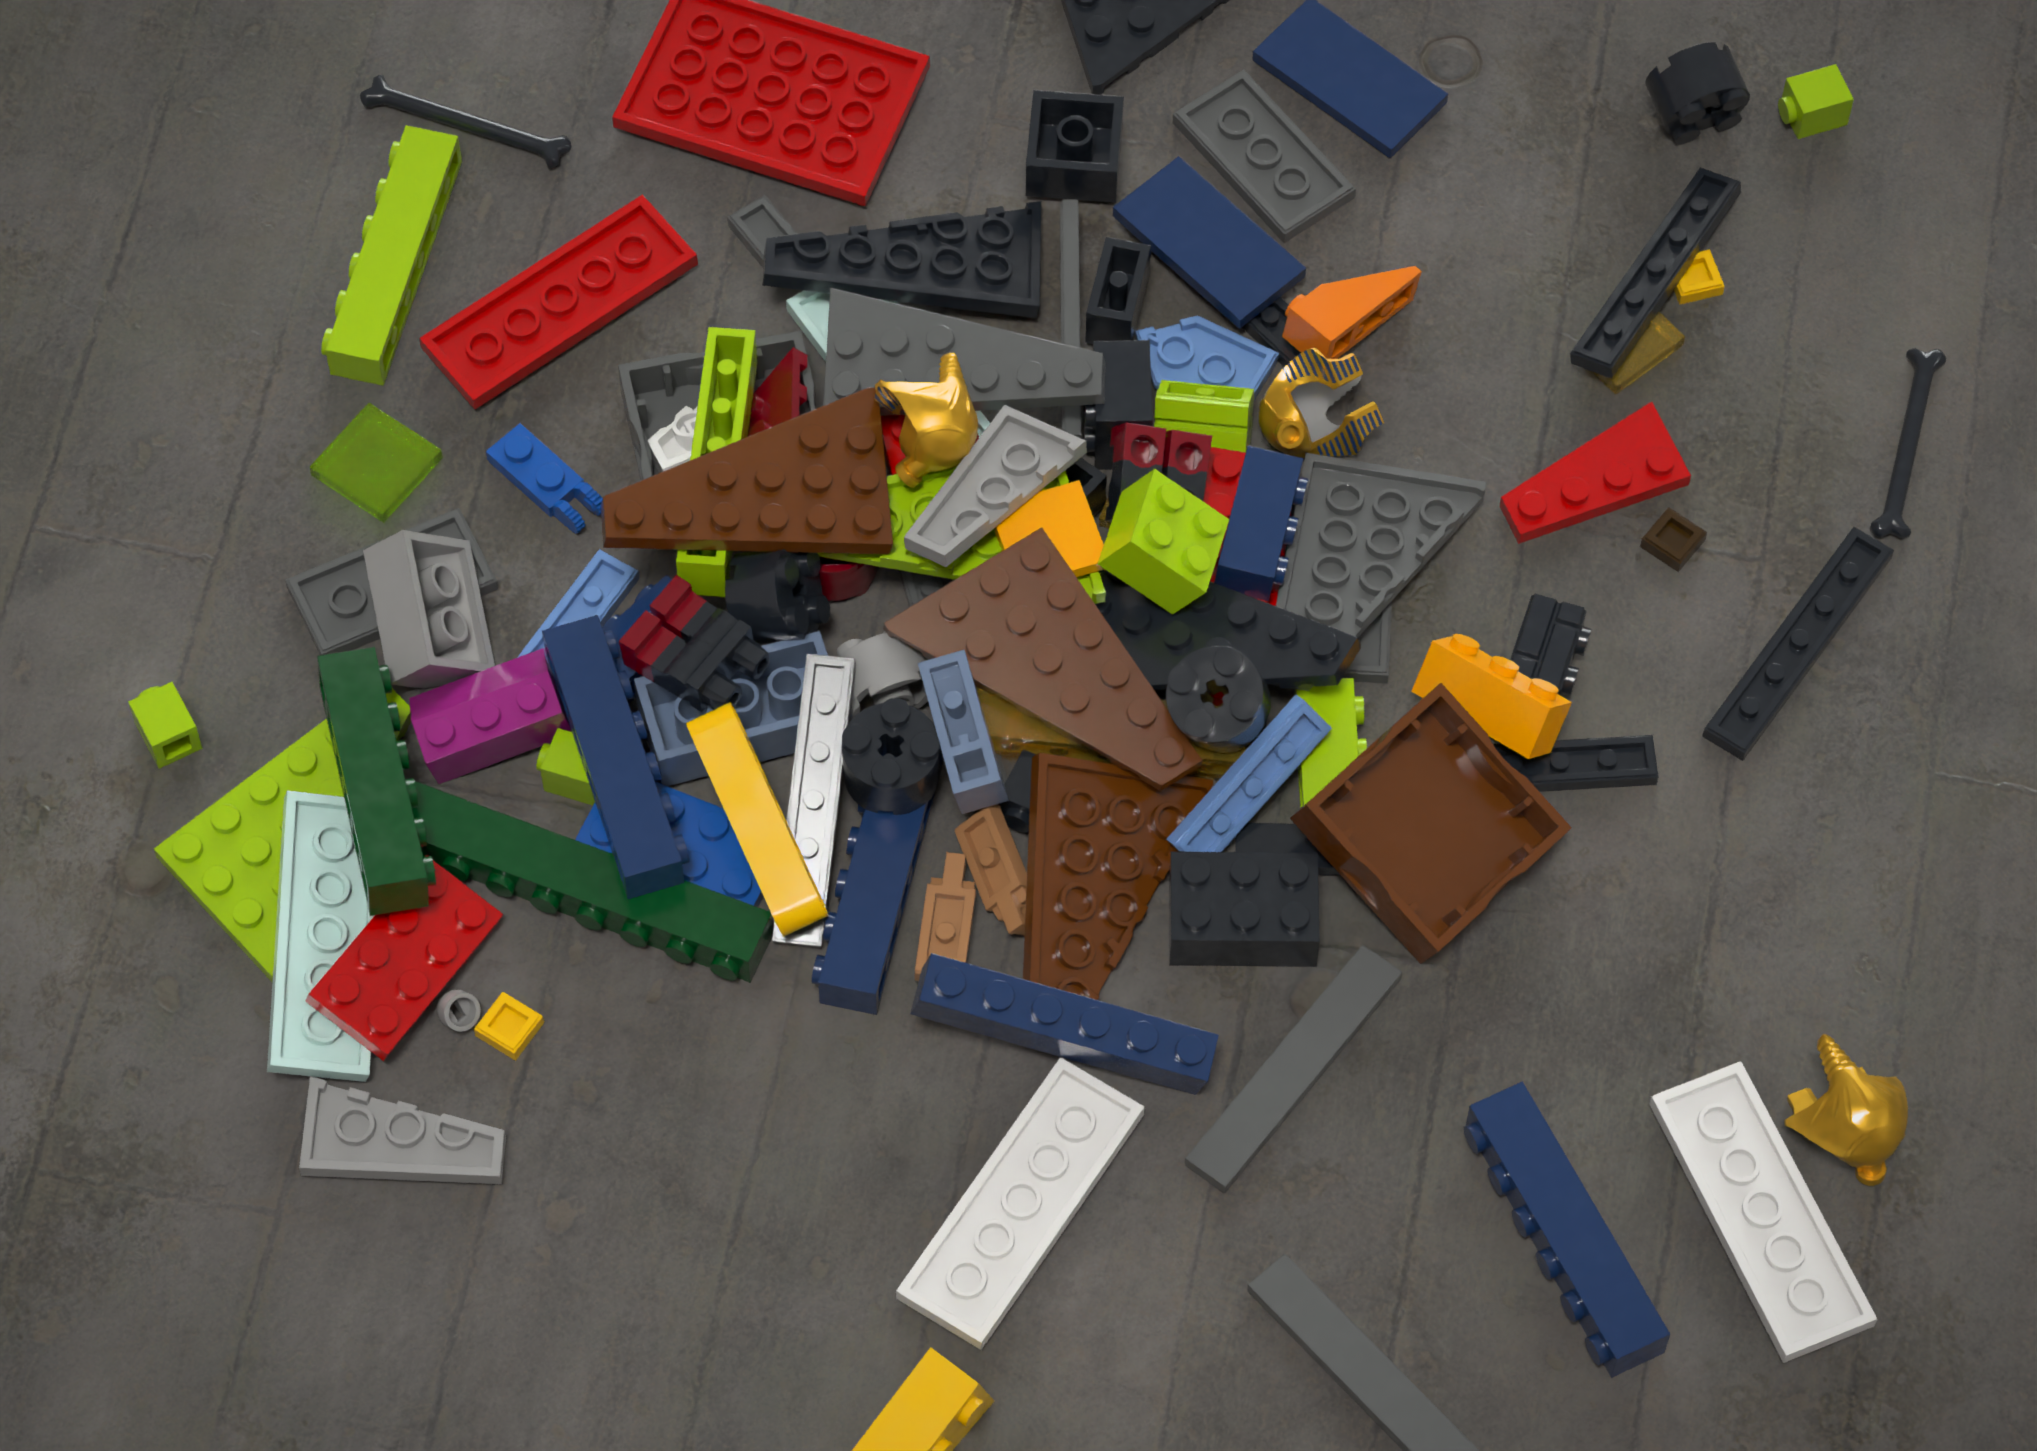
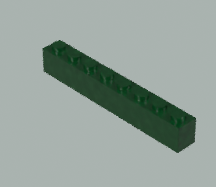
[412,781,774,983]

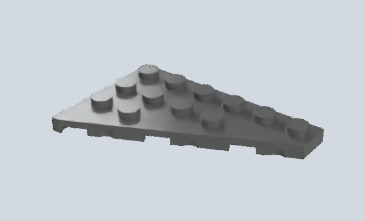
[1269,453,1486,691]

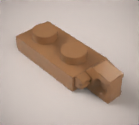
[954,805,1027,937]
[915,852,976,981]

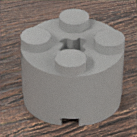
[836,631,929,721]

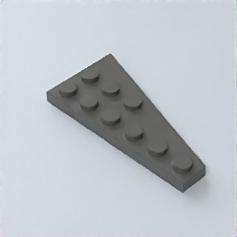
[823,288,1106,416]

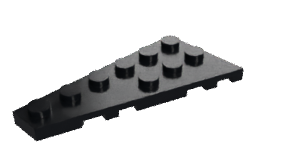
[762,201,1042,318]

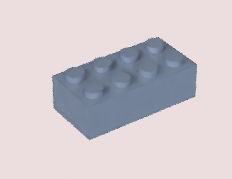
[634,631,828,786]

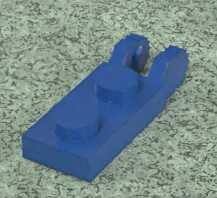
[486,423,603,534]

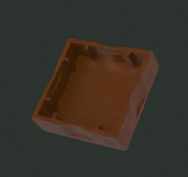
[1290,683,1572,964]

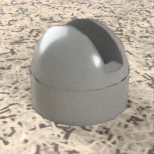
[436,990,481,1032]

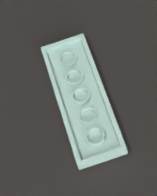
[267,790,375,1082]

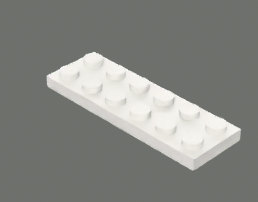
[896,1057,1145,1350]
[1649,1061,1877,1363]

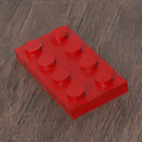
[305,855,504,1062]

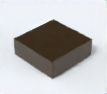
[1640,507,1707,572]

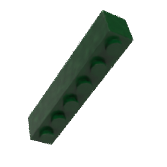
[317,647,436,916]

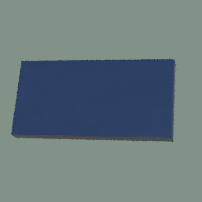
[1252,0,1448,158]
[1112,156,1306,329]

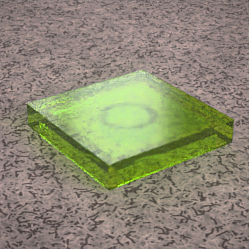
[310,403,443,523]

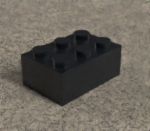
[1169,852,1320,967]

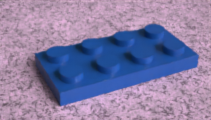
[575,782,763,907]

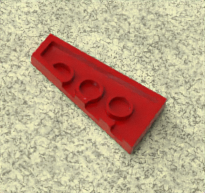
[1500,401,1691,544]

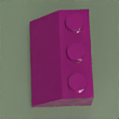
[409,648,572,784]

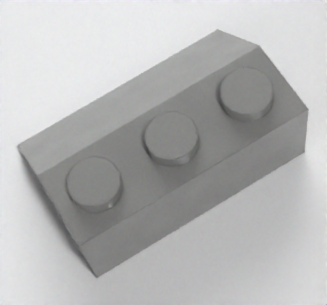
[363,530,495,689]

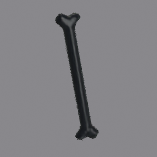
[360,74,572,169]
[1870,348,1946,539]

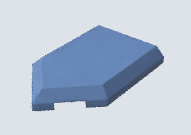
[1135,315,1279,400]

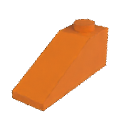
[1282,266,1422,359]

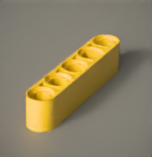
[686,702,829,937]

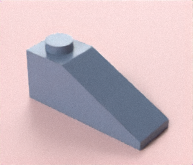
[918,650,1009,814]

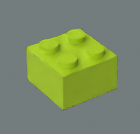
[1098,469,1229,614]

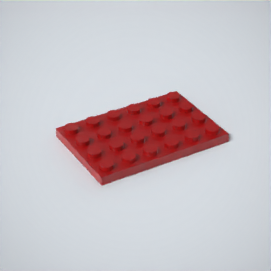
[612,0,930,207]

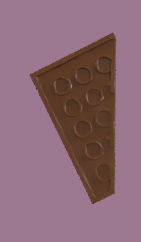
[601,387,893,554]
[883,527,1202,791]
[1023,753,1213,1000]

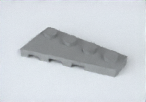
[904,405,1087,567]
[299,1076,506,1184]

